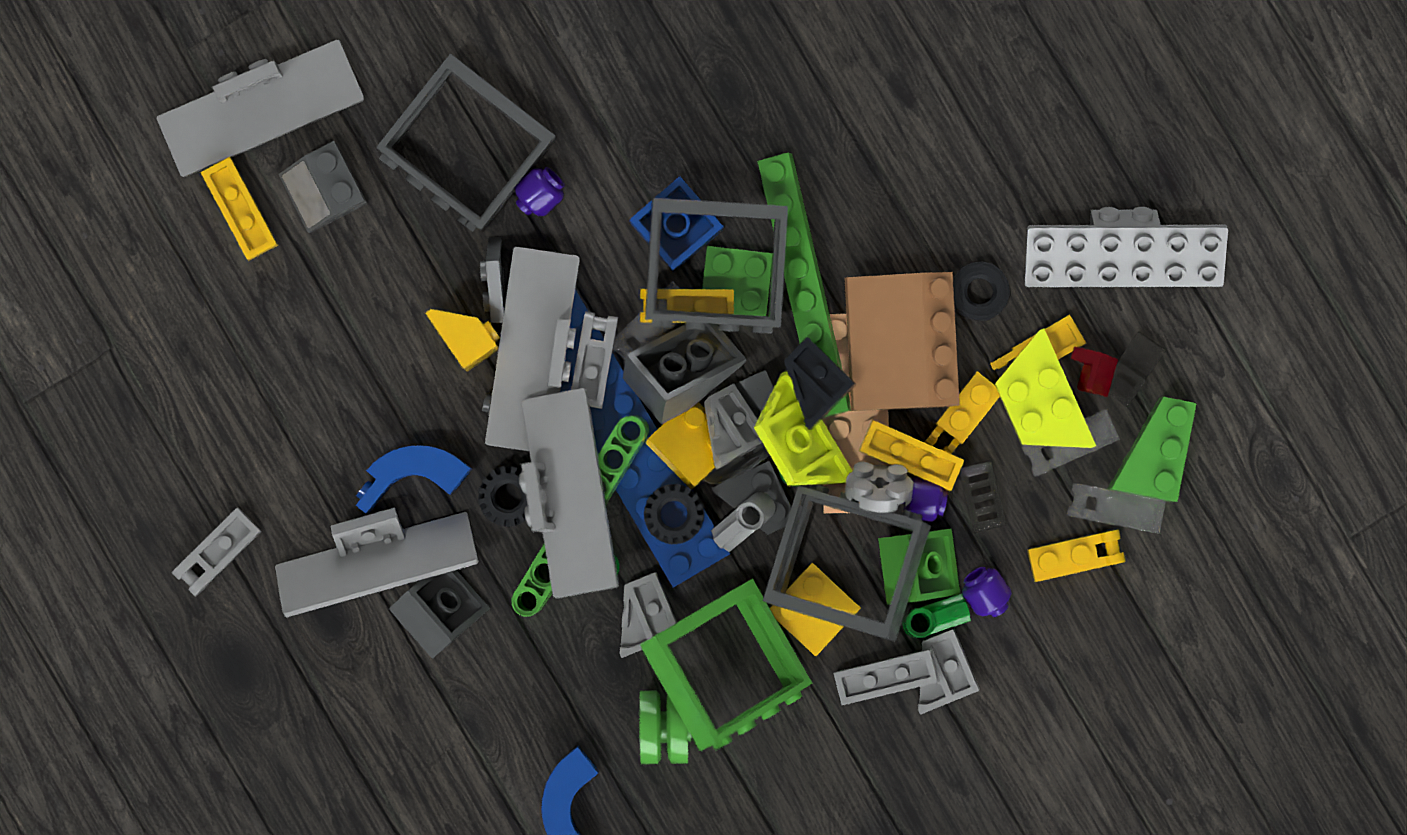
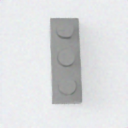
[833,649,940,705]

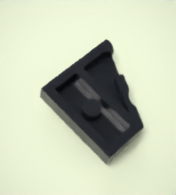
[784,337,856,431]

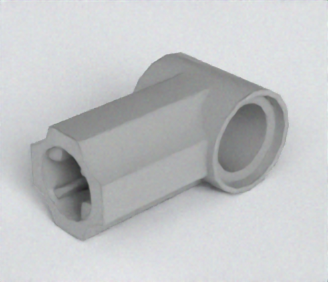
[711,492,776,552]

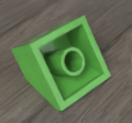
[878,529,960,605]

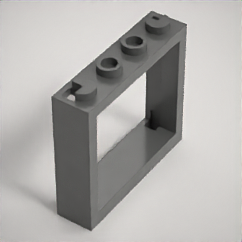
[376,53,556,232]
[645,198,788,333]
[763,485,931,642]

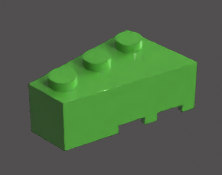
[1107,397,1197,502]

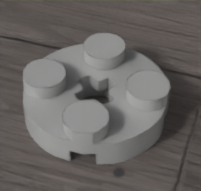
[845,462,913,512]

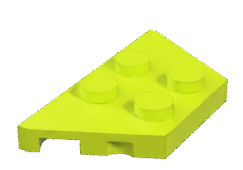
[995,328,1096,448]
[754,370,852,485]

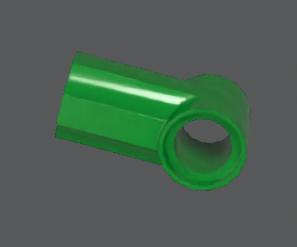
[902,593,971,638]

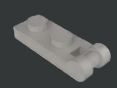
[571,311,618,409]
[172,508,262,597]

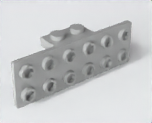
[157,40,364,177]
[1024,207,1228,287]
[485,247,579,451]
[520,388,619,598]
[275,508,478,617]

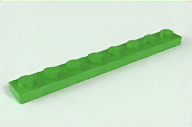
[758,152,852,418]

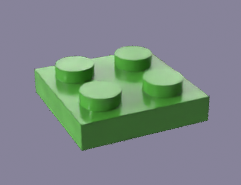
[702,246,772,316]

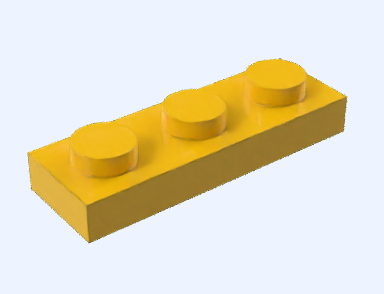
[200,157,278,261]
[858,420,964,491]

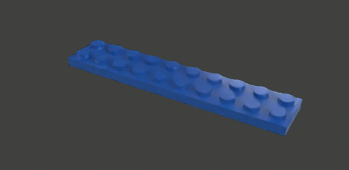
[505,290,730,587]

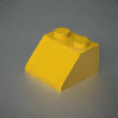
[426,309,500,372]

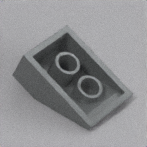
[623,323,746,424]

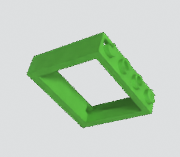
[640,579,812,751]

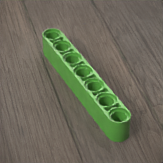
[512,415,649,617]

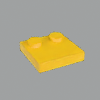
[645,402,716,490]
[770,563,861,656]

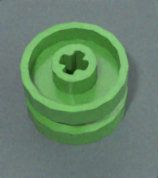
[640,690,691,764]

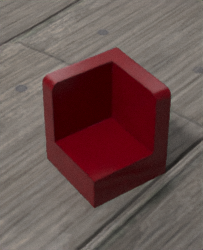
[1071,346,1118,397]

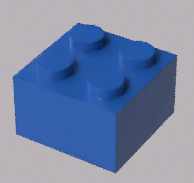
[629,176,724,273]

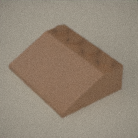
[845,272,960,411]

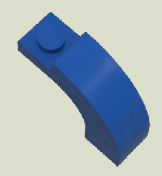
[356,446,472,514]
[542,745,599,835]

